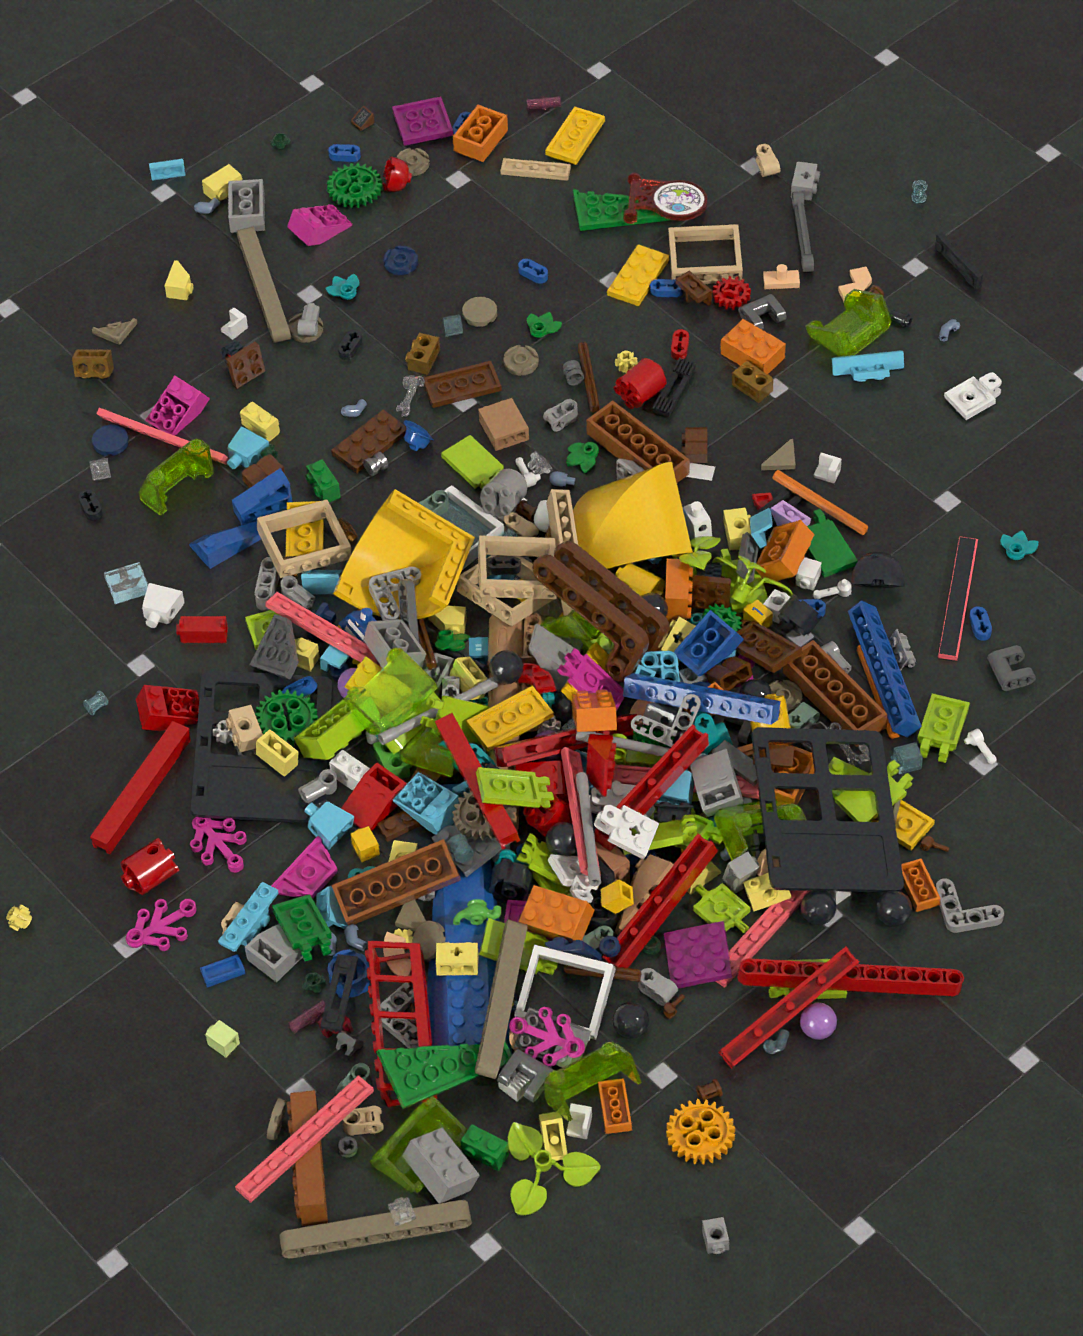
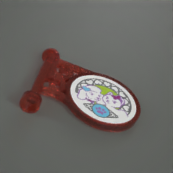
[623,173,707,224]

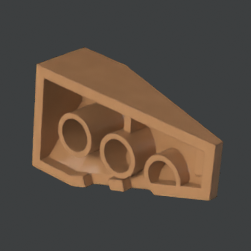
[614,855,674,935]

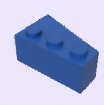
[232,468,292,525]

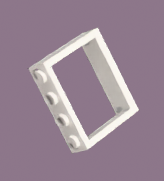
[514,945,616,1041]

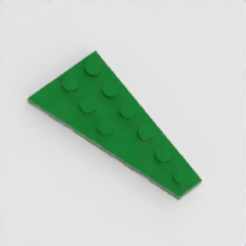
[573,189,683,231]
[376,1042,512,1109]

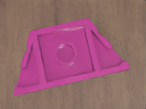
[271,836,338,899]

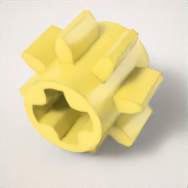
[615,351,637,373]
[6,904,32,931]

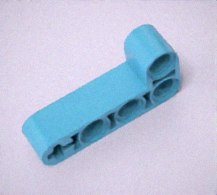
[640,651,680,682]

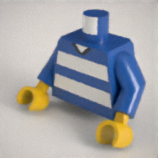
[337,608,376,667]

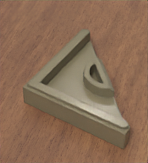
[92,318,137,345]
[761,439,796,470]
[395,900,426,932]

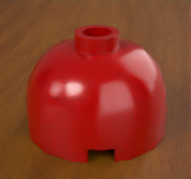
[383,157,412,192]

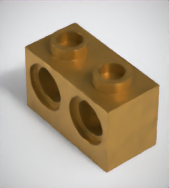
[405,333,440,375]
[72,350,114,378]
[732,361,774,403]

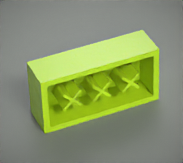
[294,696,380,760]

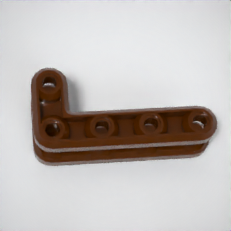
[532,541,670,683]

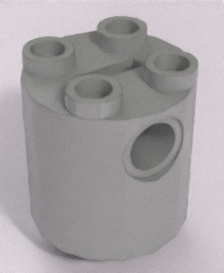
[480,469,528,517]

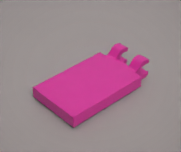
[557,648,624,711]

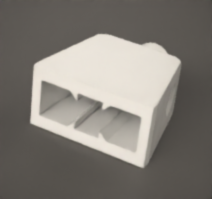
[682,501,712,540]
[142,583,184,628]

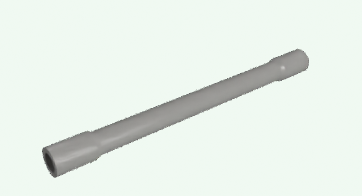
[378,677,498,745]
[575,731,708,760]
[576,772,601,886]

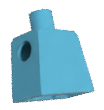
[227,427,271,469]
[656,767,694,805]
[304,802,354,850]

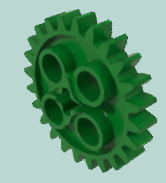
[327,163,383,208]
[255,689,318,746]

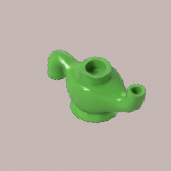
[453,899,501,925]

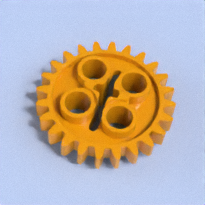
[666,1099,735,1165]

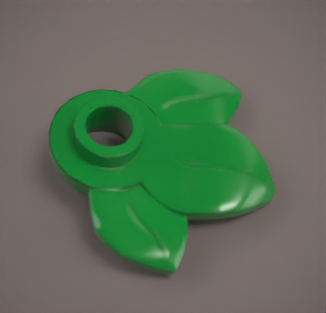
[527,312,562,338]
[566,442,599,473]
[435,630,470,651]

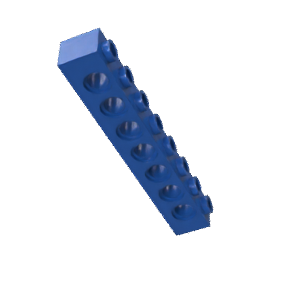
[848,601,922,738]
[623,673,780,725]

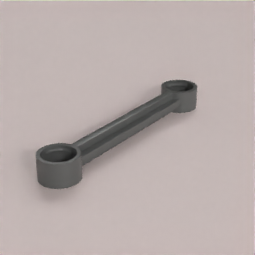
[792,191,814,272]

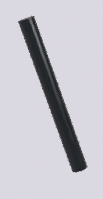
[430,641,488,672]

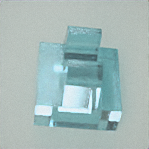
[442,314,463,336]

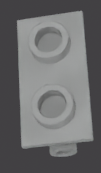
[889,629,916,671]

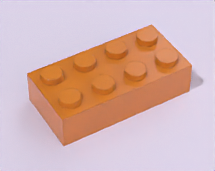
[901,859,941,912]
[598,1078,632,1134]

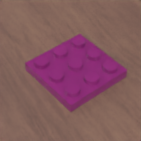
[392,97,453,146]
[664,921,733,989]

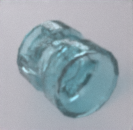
[448,834,474,863]

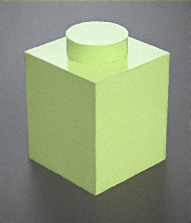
[205,1020,240,1057]

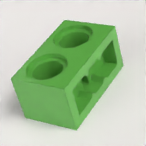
[373,741,412,779]

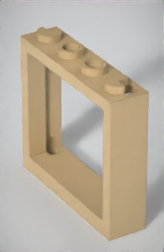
[669,225,743,284]
[257,500,351,578]
[478,535,557,599]
[457,555,554,627]

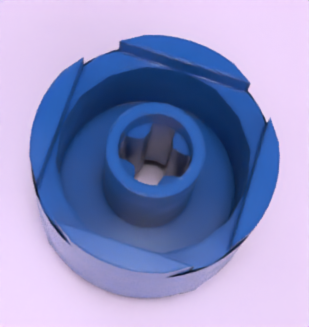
[328,950,370,998]

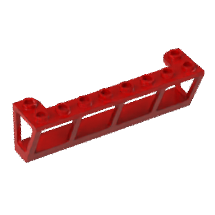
[365,941,438,1107]

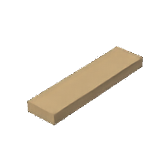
[501,158,571,180]

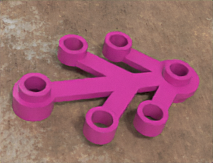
[190,817,247,873]
[126,899,196,951]
[509,1007,585,1066]

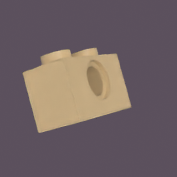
[226,705,263,752]

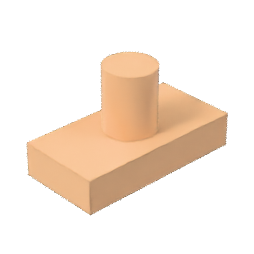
[763,264,800,289]

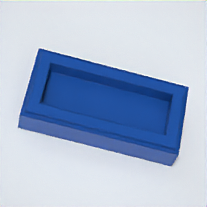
[200,954,246,987]

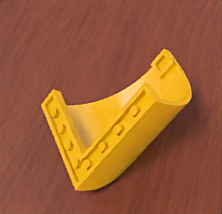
[573,462,692,569]
[333,489,475,619]

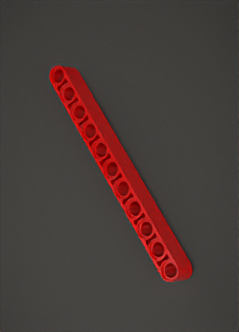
[737,958,964,996]

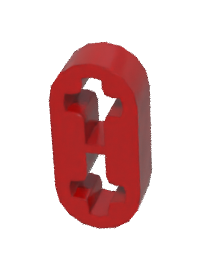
[671,329,689,360]

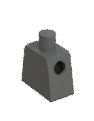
[641,702,690,732]

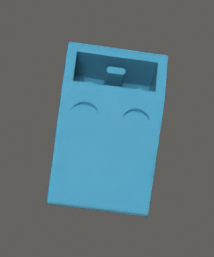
[393,772,460,834]

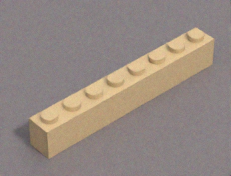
[546,489,585,624]

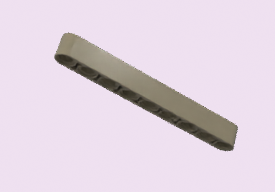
[237,226,291,343]
[475,919,527,1079]
[279,1200,472,1258]

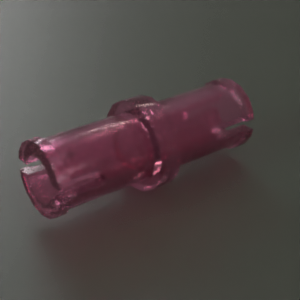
[527,96,561,110]
[288,1000,325,1034]

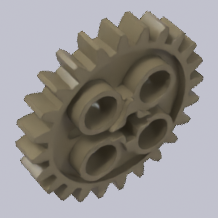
[452,791,517,841]

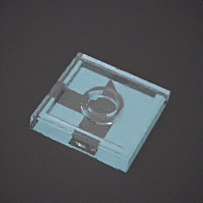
[104,562,148,604]

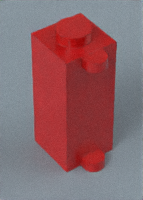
[176,616,228,643]

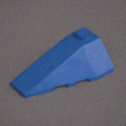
[189,521,261,569]

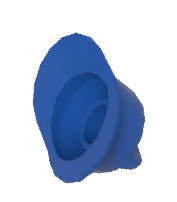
[404,420,434,451]

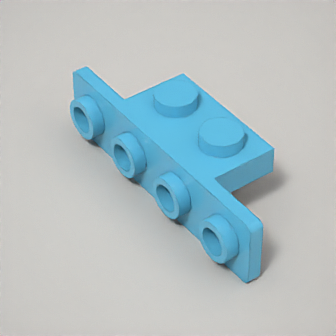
[832,350,904,382]
[218,882,279,952]

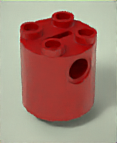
[613,358,666,409]
[523,791,573,837]
[120,838,179,895]

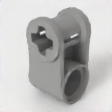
[543,399,578,432]
[638,968,678,1006]

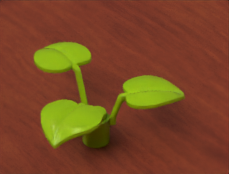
[672,536,721,581]
[712,555,792,604]
[508,1122,601,1215]

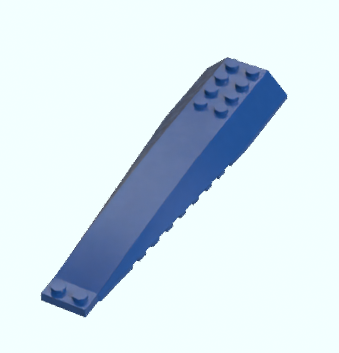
[427,784,512,1054]

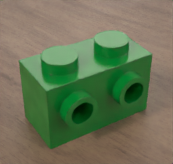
[305,459,341,502]
[461,1124,509,1171]

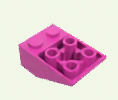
[287,205,352,246]
[145,376,210,436]

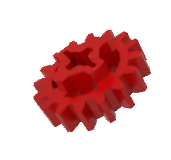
[712,276,751,310]

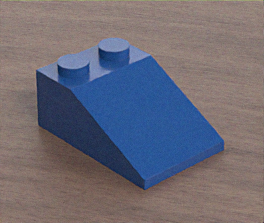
[674,610,744,677]

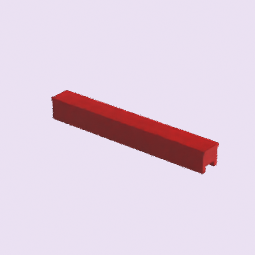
[435,713,520,850]
[494,714,637,767]
[90,721,191,854]
[594,724,709,851]
[602,833,718,968]
[718,946,859,1069]

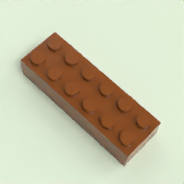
[586,400,690,483]
[783,640,887,747]
[332,839,461,925]
[287,1090,328,1226]

